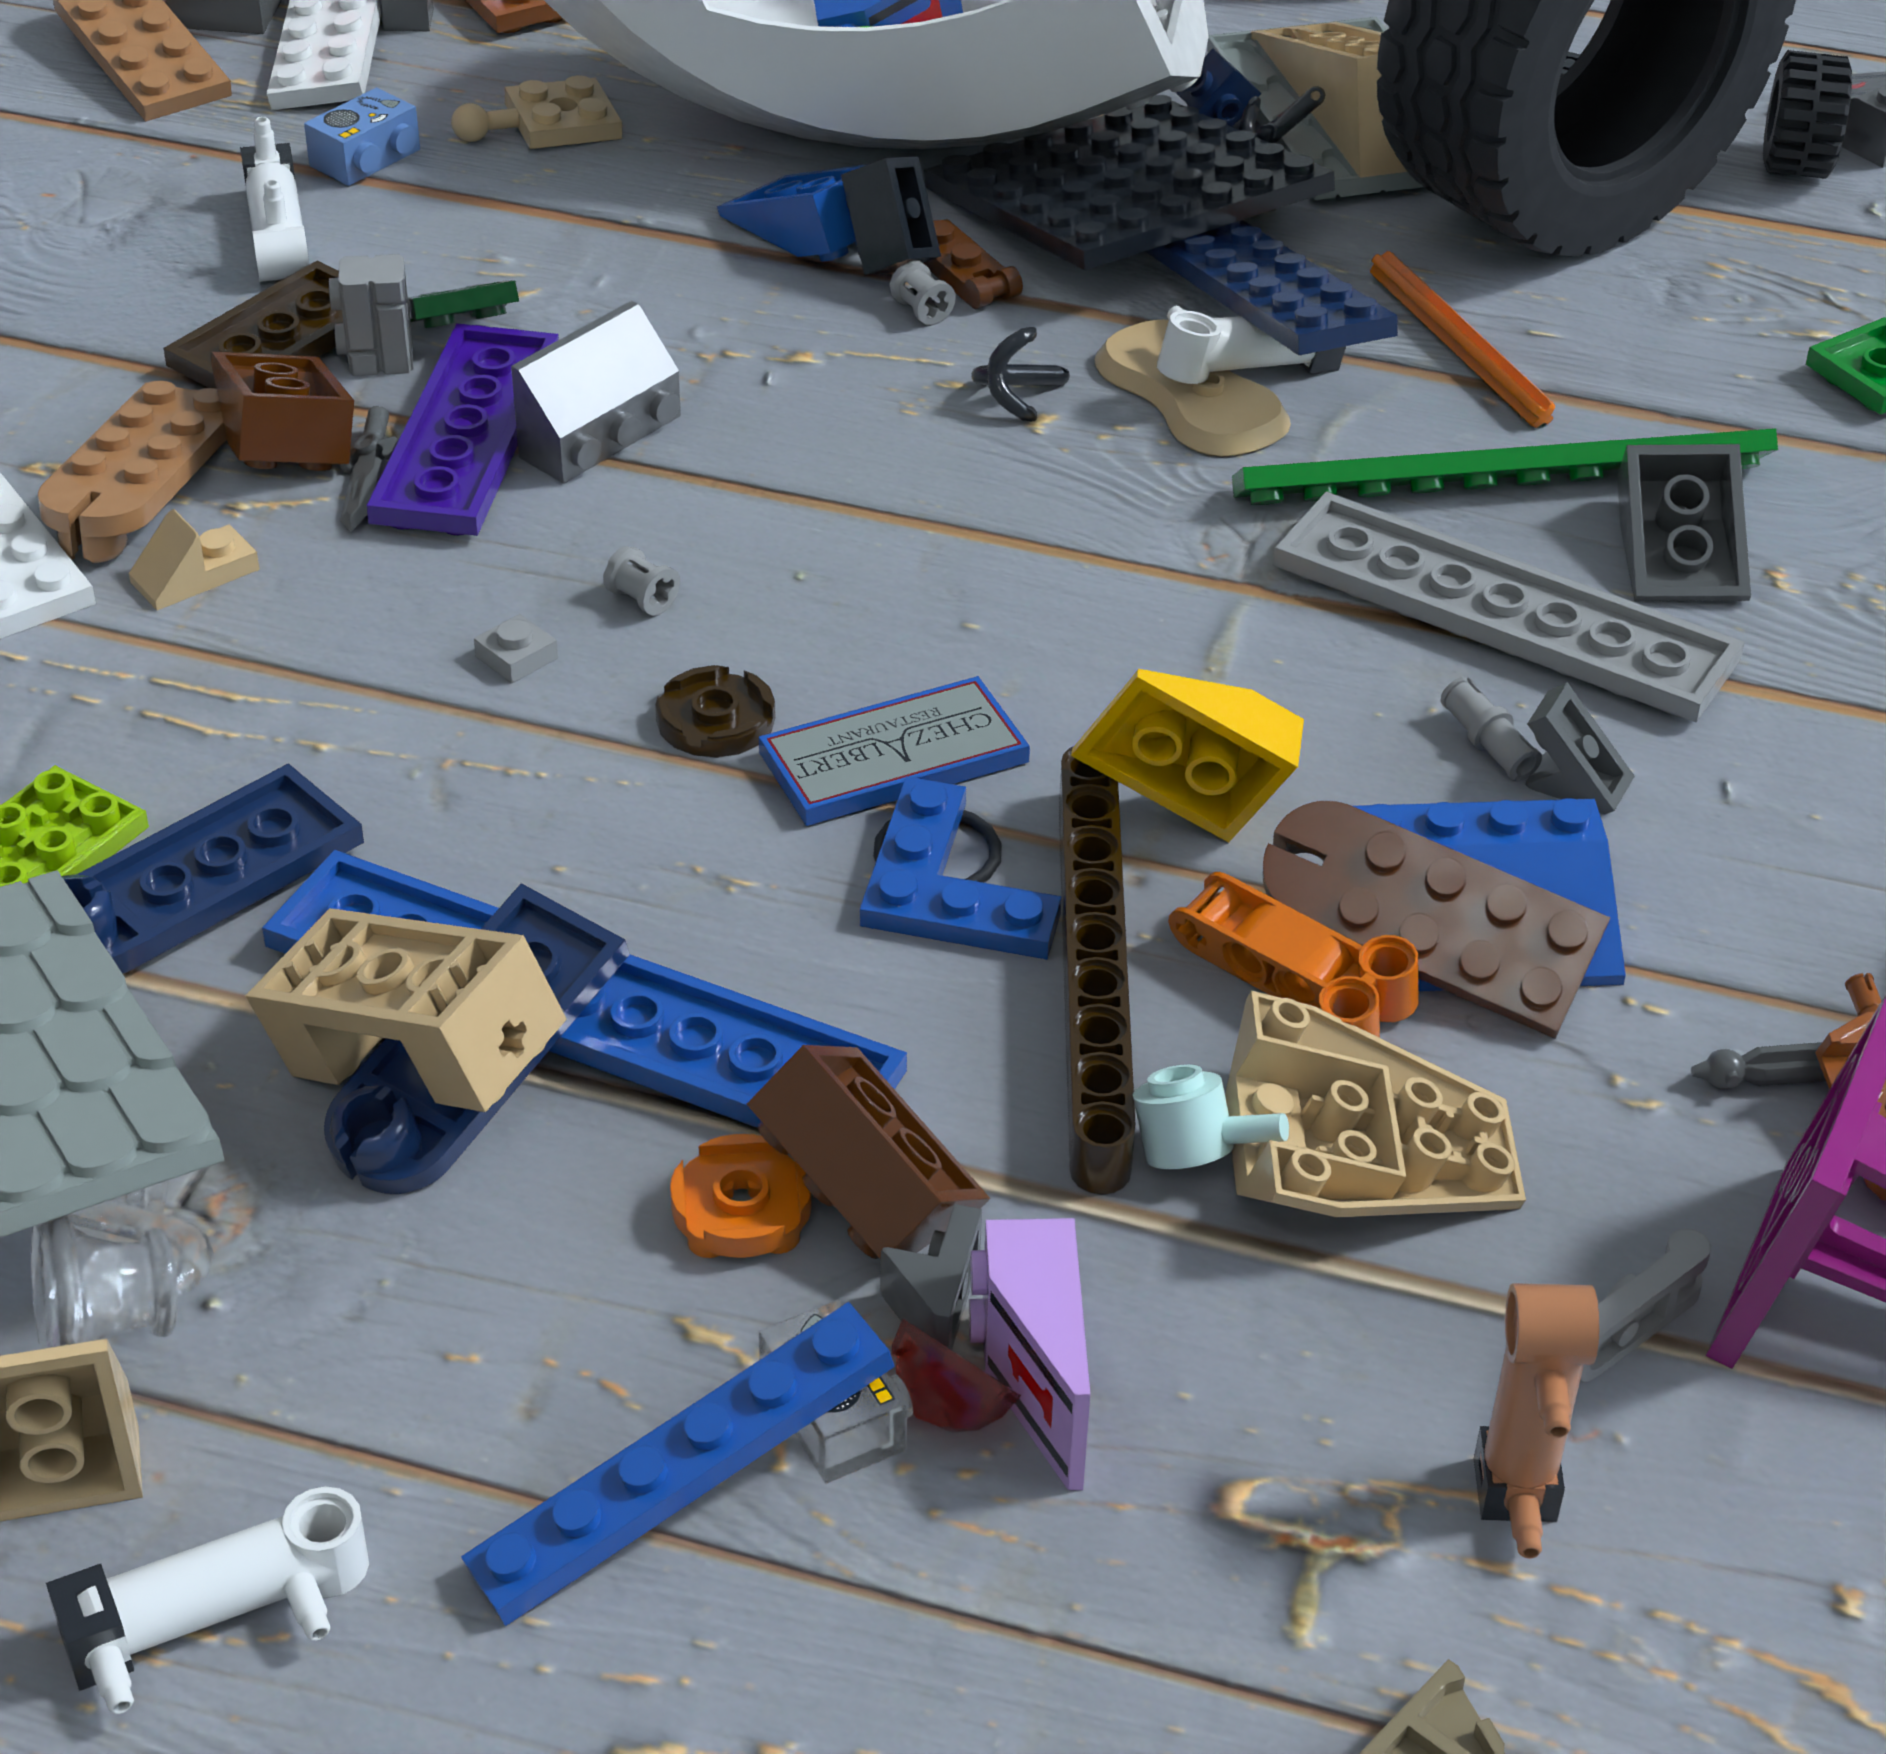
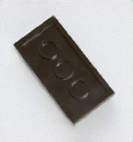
[163,260,343,389]

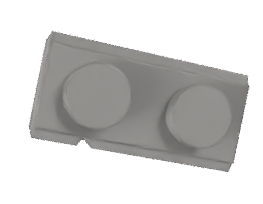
[329,254,413,376]

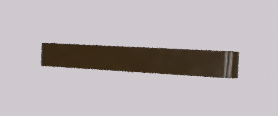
[1059,746,1136,1195]

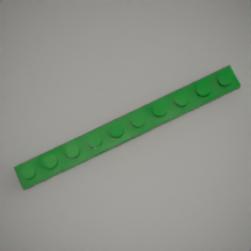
[1232,428,1778,505]

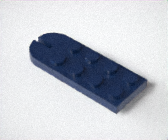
[62,763,364,974]
[324,883,630,1194]

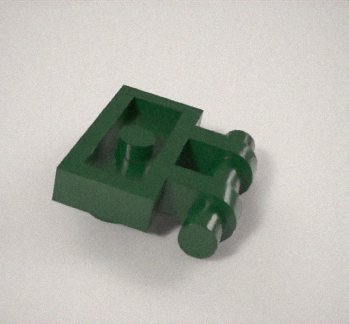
[408,280,519,328]

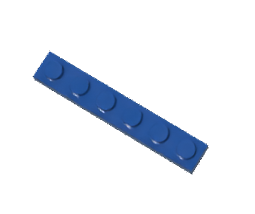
[461,1302,895,1626]

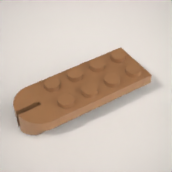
[53,0,232,122]
[38,381,227,564]

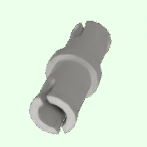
[1440,677,1542,781]

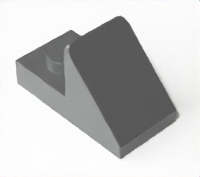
[1525,682,1635,814]
[880,1204,982,1364]

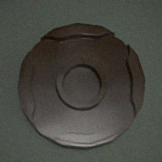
[655,665,776,758]

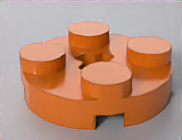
[670,1134,812,1258]

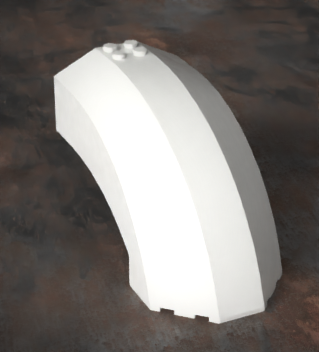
[544,0,1209,149]

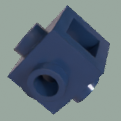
[1175,48,1262,126]

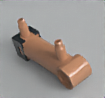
[1473,1283,1599,1559]

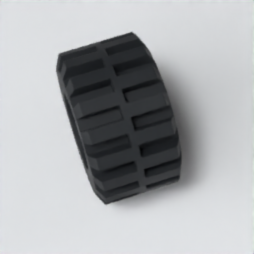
[1763,50,1852,179]

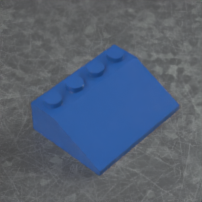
[1353,798,1626,991]

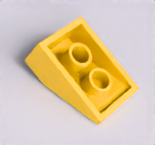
[1071,669,1304,843]

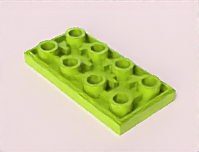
[0,765,149,887]

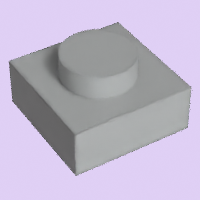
[474,614,558,683]

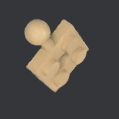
[451,75,622,149]

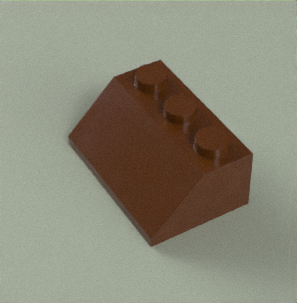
[747,1045,991,1259]

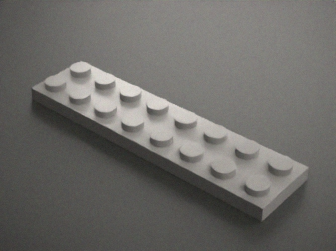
[1273,492,1745,723]

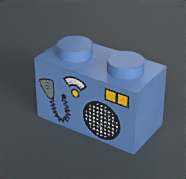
[304,87,420,186]

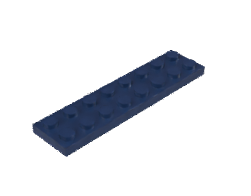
[1145,220,1398,356]

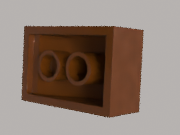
[211,352,354,471]

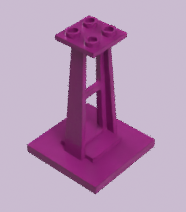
[1706,995,1886,1369]

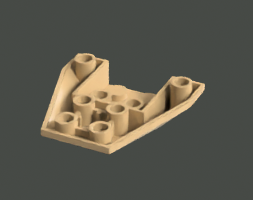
[1225,990,1526,1217]

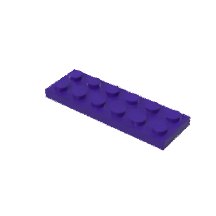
[366,323,559,536]

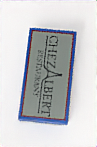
[759,676,1030,826]

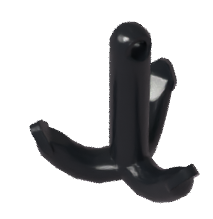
[1239,86,1326,143]
[971,327,1070,422]

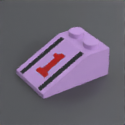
[969,1218,1090,1490]

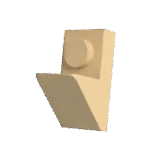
[129,509,260,611]

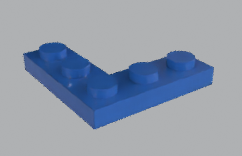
[860,776,1062,960]

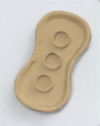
[1094,319,1291,457]

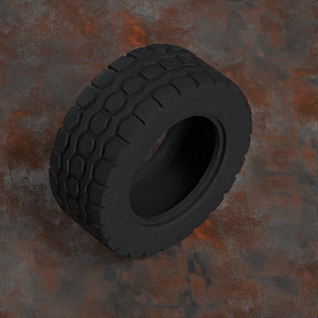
[1377,0,1796,257]

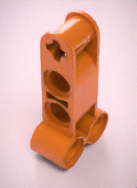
[1168,872,1419,1038]

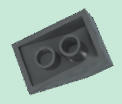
[1617,444,1751,601]

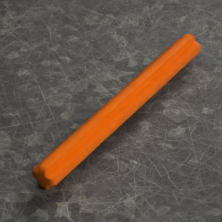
[1370,251,1555,428]

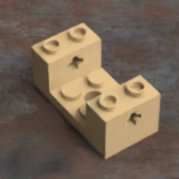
[245,908,567,1112]

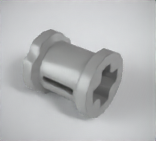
[890,260,956,325]
[603,546,680,616]

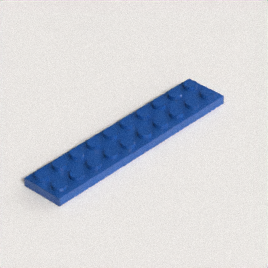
[262,850,907,1128]

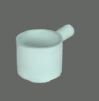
[1133,1064,1289,1169]

